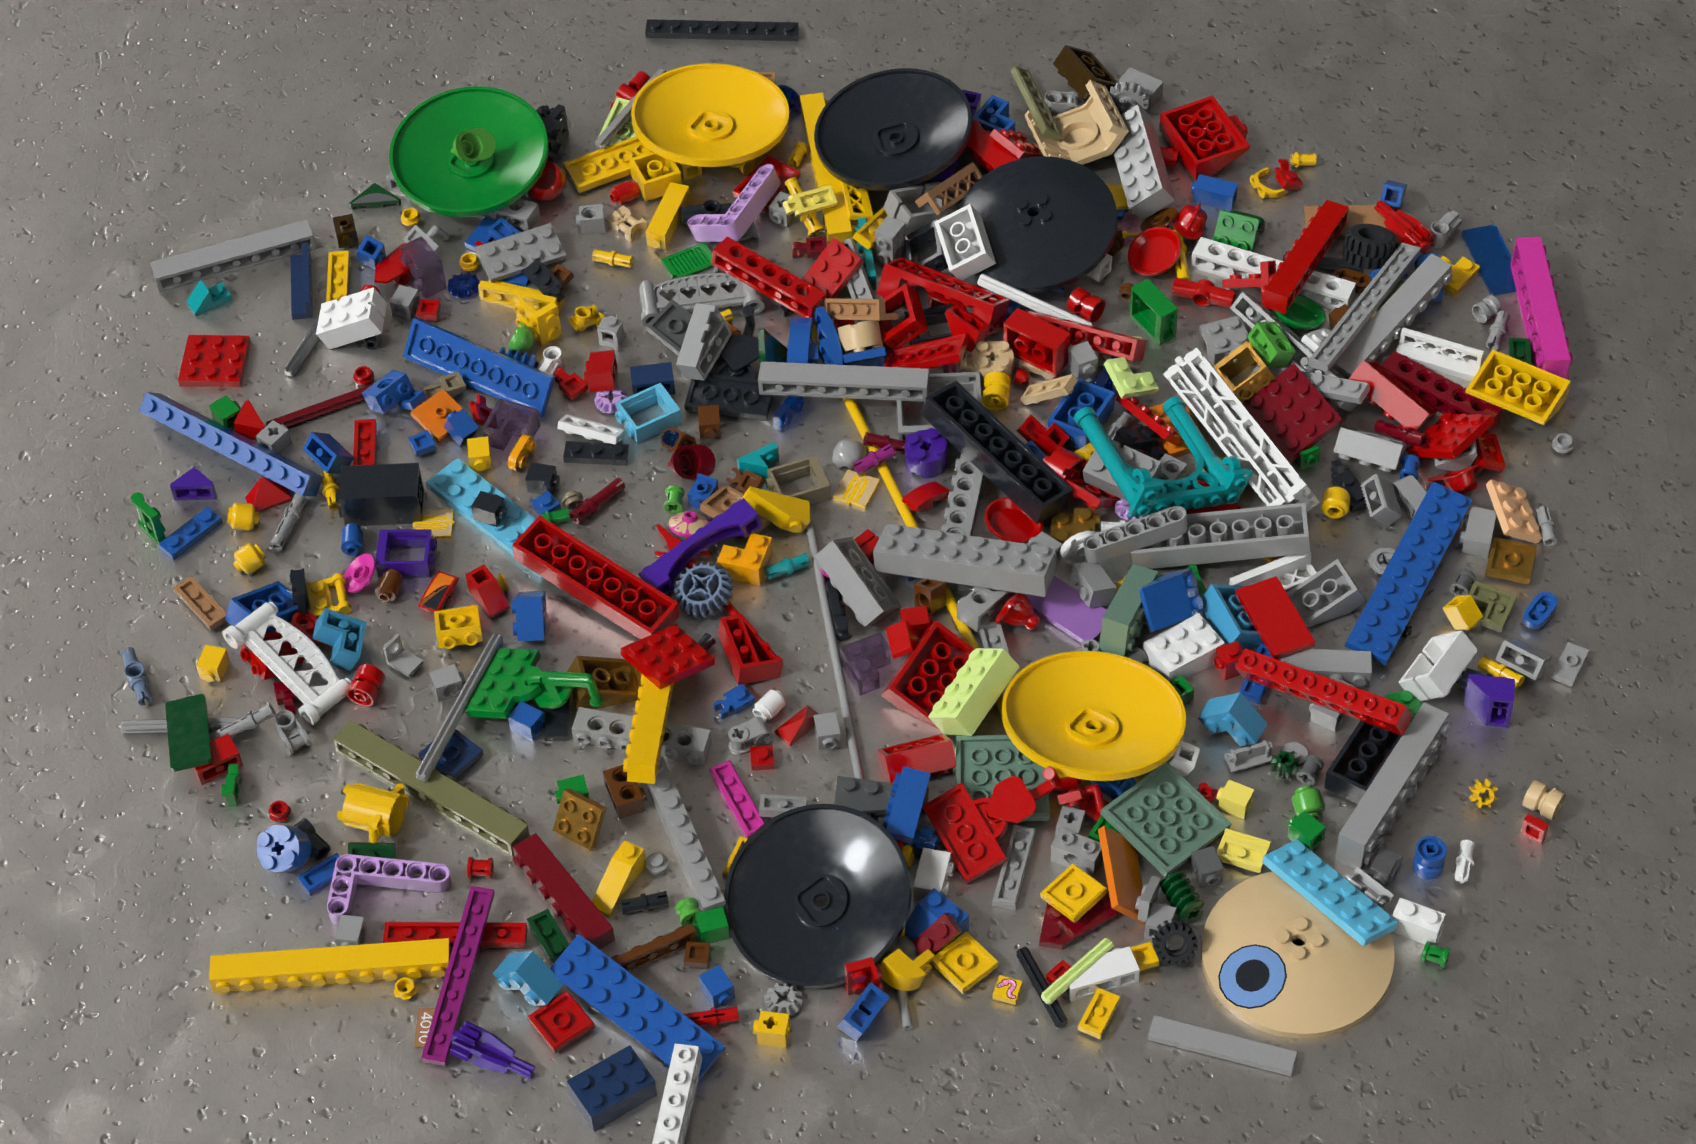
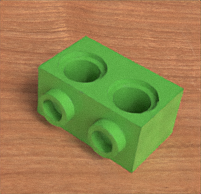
[1247,322,1296,367]

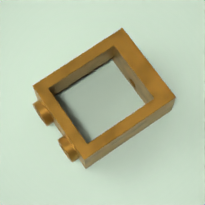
[1213,341,1276,404]

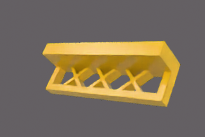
[840,181,873,222]
[478,280,565,312]

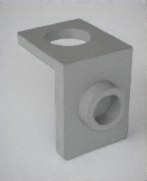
[383,633,423,677]

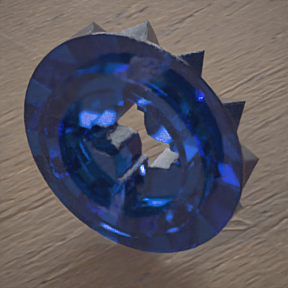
[778,85,800,112]
[447,272,480,298]

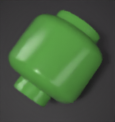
[1291,785,1325,819]

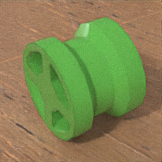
[675,897,702,926]

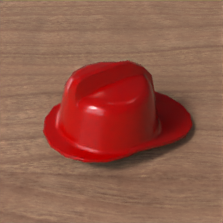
[1173,203,1208,240]
[1428,464,1478,494]

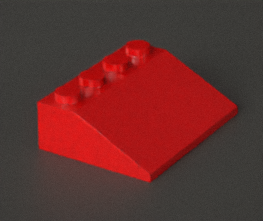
[1159,95,1250,181]
[881,620,975,730]

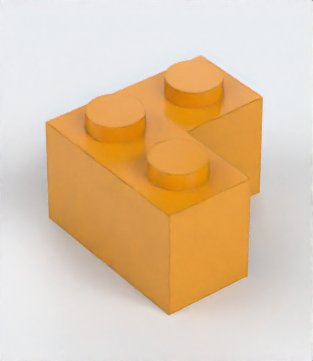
[717,533,773,587]

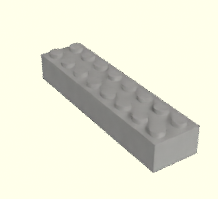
[1130,503,1310,569]
[873,523,1057,597]
[1335,702,1450,869]

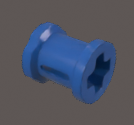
[1399,454,1420,480]

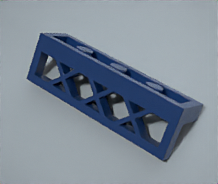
[290,242,313,320]

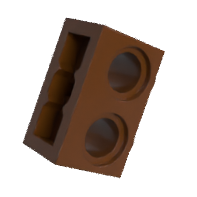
[602,765,647,819]

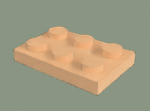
[1486,479,1542,544]

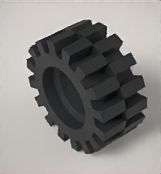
[1152,919,1198,966]

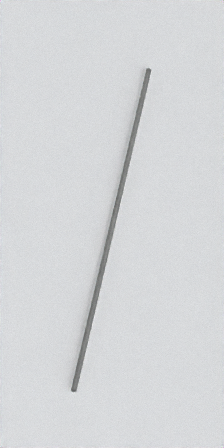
[806,509,913,1030]

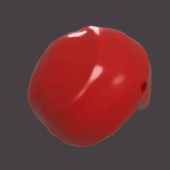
[528,162,566,201]

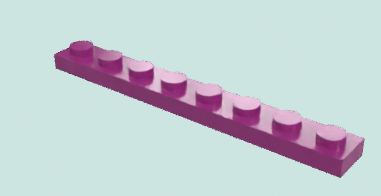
[421,886,495,1066]

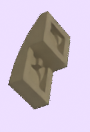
[420,371,466,402]

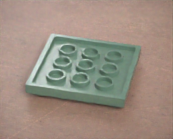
[956,735,1050,821]
[1100,761,1232,877]

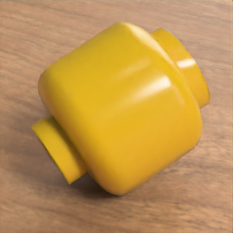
[1321,487,1350,519]
[227,502,259,531]
[233,543,267,575]

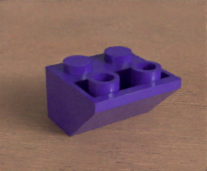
[1463,674,1515,728]

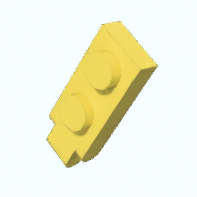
[782,185,838,217]

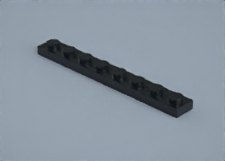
[645,19,799,41]

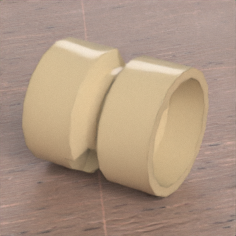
[1522,779,1566,821]

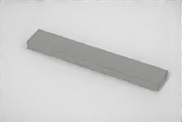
[1148,1015,1297,1076]

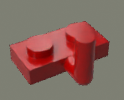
[1057,784,1105,812]

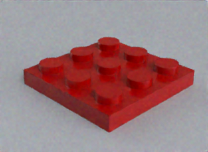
[178,335,251,387]
[1406,413,1495,459]
[620,624,715,689]

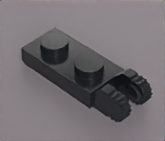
[826,580,849,641]

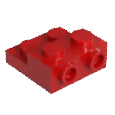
[240,631,304,681]

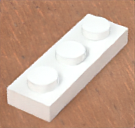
[557,414,625,444]

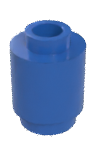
[341,523,363,556]

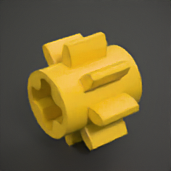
[1469,778,1498,808]

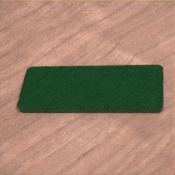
[165,694,212,772]

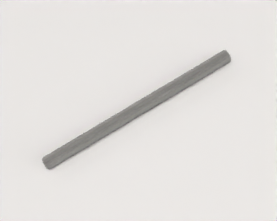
[416,633,503,782]

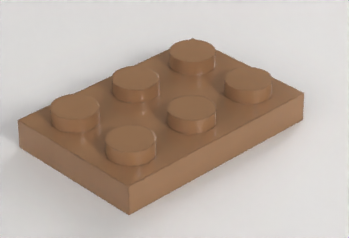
[700,484,771,536]

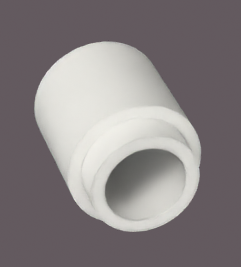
[753,690,786,722]

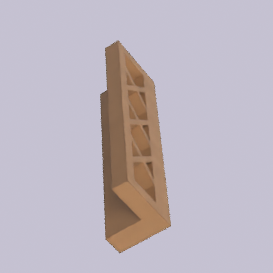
[915,162,983,215]
[824,298,898,320]

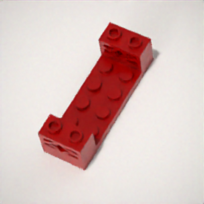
[877,257,1011,337]

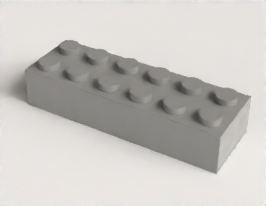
[1113,105,1175,221]

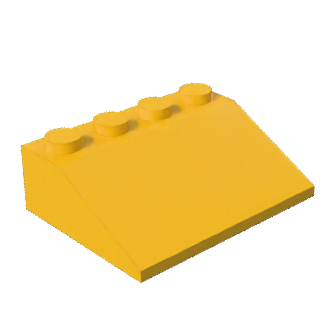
[1465,349,1571,425]

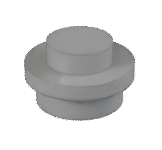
[1552,433,1574,453]
[645,853,669,875]

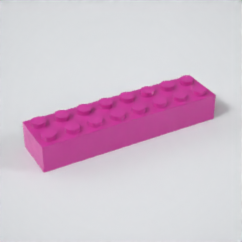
[1510,237,1573,379]

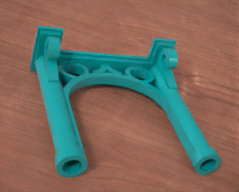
[1074,396,1253,518]

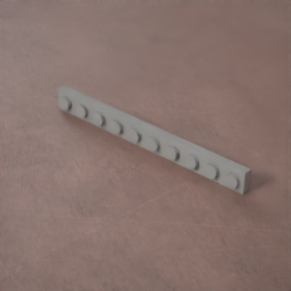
[1308,243,1421,372]

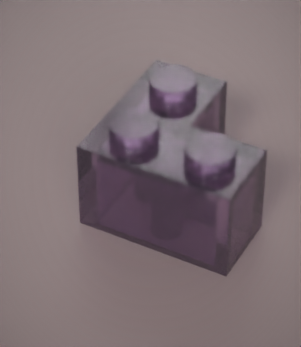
[400,236,447,298]
[482,399,540,451]
[840,632,891,696]

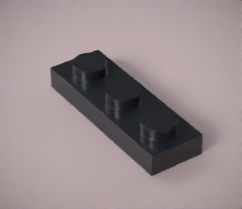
[563,441,630,466]

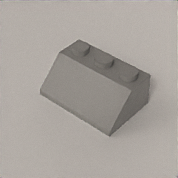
[1334,426,1408,472]

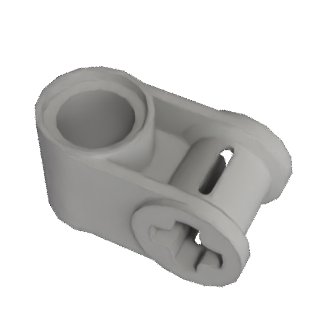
[1044,91,1081,117]
[274,710,311,755]
[728,717,773,755]

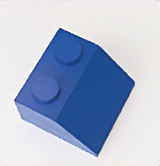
[905,888,969,946]

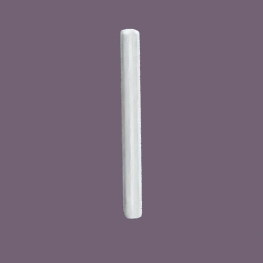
[977,274,1093,326]

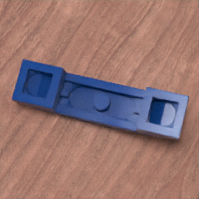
[787,317,813,364]

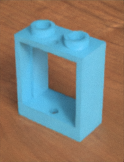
[615,383,682,444]

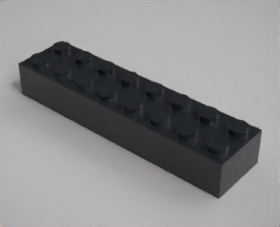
[920,381,1073,524]

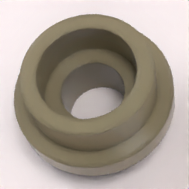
[562,490,583,509]

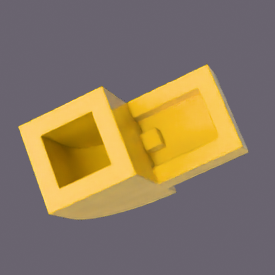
[880,948,935,991]

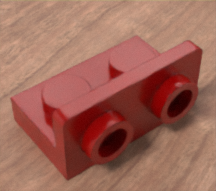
[1471,432,1506,475]
[844,957,883,996]

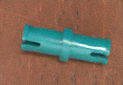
[764,553,810,580]

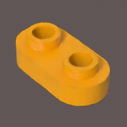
[508,434,536,472]

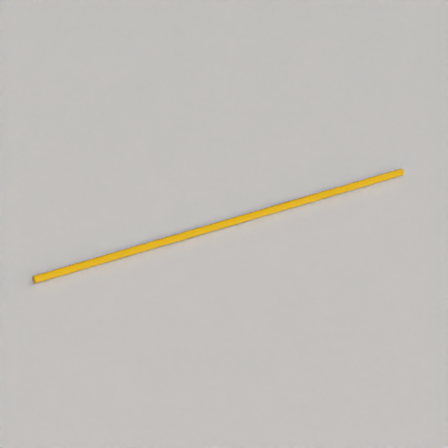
[811,320,1004,716]

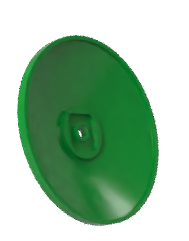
[389,86,549,217]

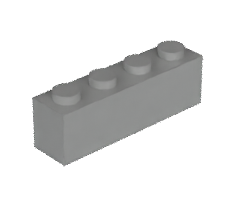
[1279,649,1372,687]

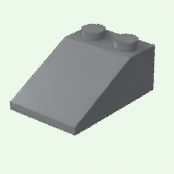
[1287,559,1367,628]

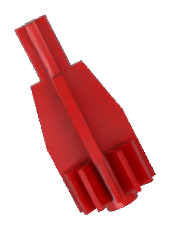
[1374,200,1435,253]

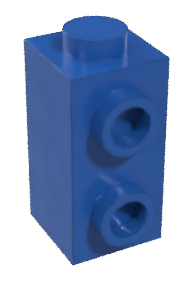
[1191,174,1238,211]

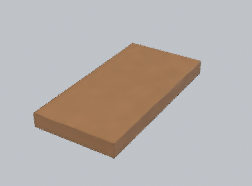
[1304,205,1386,240]

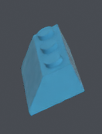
[1201,584,1263,651]

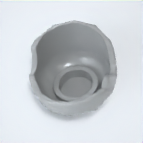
[832,439,866,470]

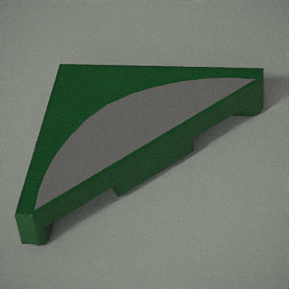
[349,183,401,210]

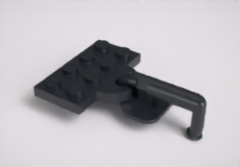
[684,305,773,421]

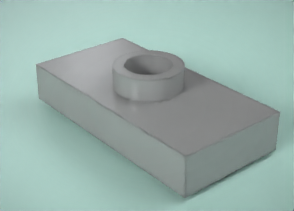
[1551,642,1589,687]

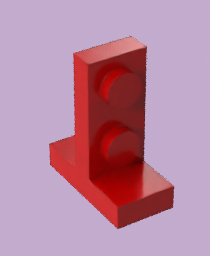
[1222,260,1276,302]

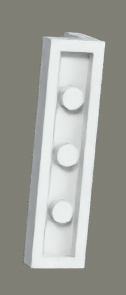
[1396,327,1484,381]
[1229,552,1317,593]

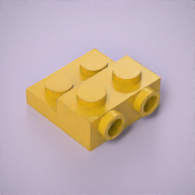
[434,604,483,649]

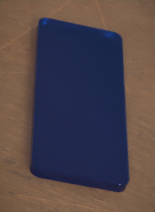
[1461,225,1516,296]

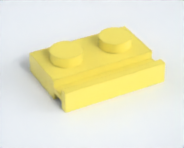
[1216,828,1271,873]

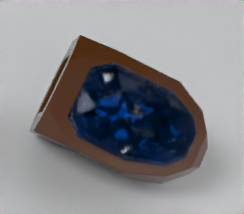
[660,427,697,451]

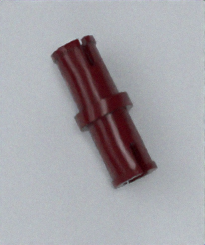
[863,431,906,454]

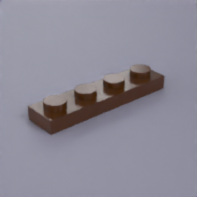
[611,924,697,973]

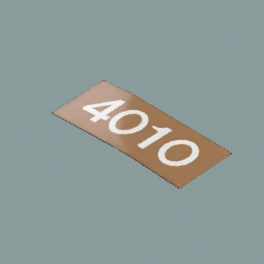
[414,1008,435,1048]

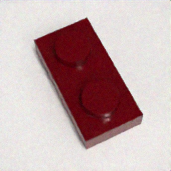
[912,913,962,955]

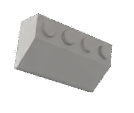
[814,537,902,627]

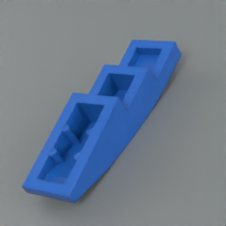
[814,306,843,365]

